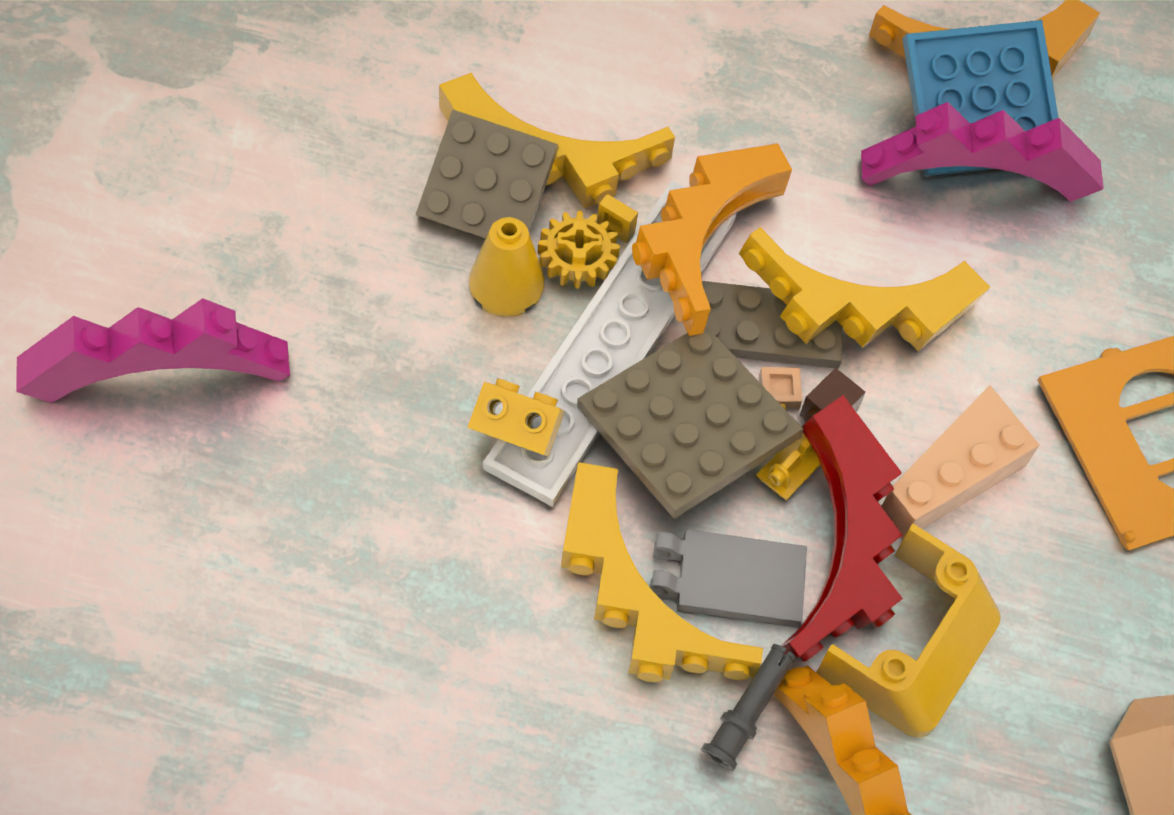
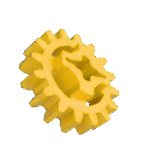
[537,211,620,289]

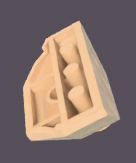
[1109,694,1174,815]

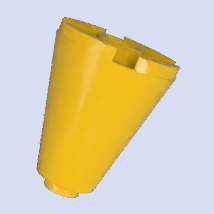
[469,217,545,317]

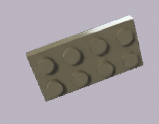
[702,281,842,369]

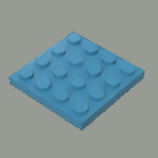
[902,20,1059,177]

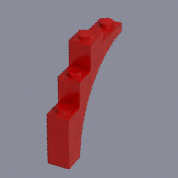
[781,395,903,662]

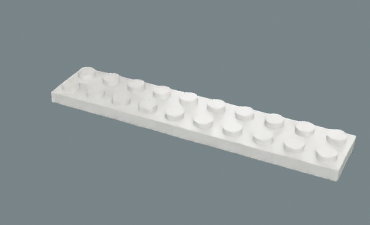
[483,181,737,507]

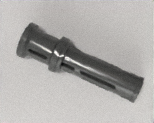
[701,644,797,771]

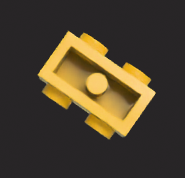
[467,378,565,457]

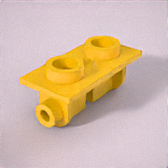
[756,433,821,501]

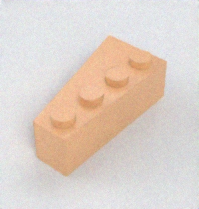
[881,385,1040,539]

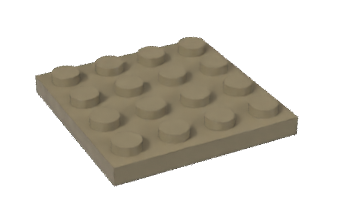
[577,326,803,519]

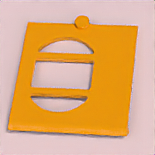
[1037,336,1174,551]

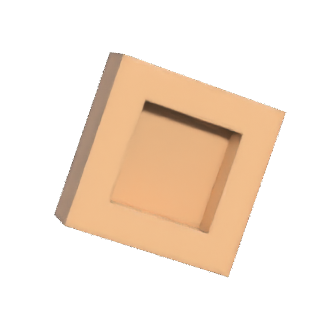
[759,367,802,409]

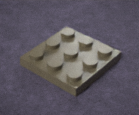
[415,110,559,240]

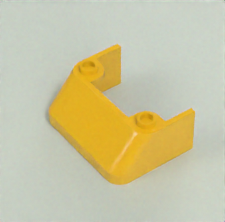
[816,524,1001,737]

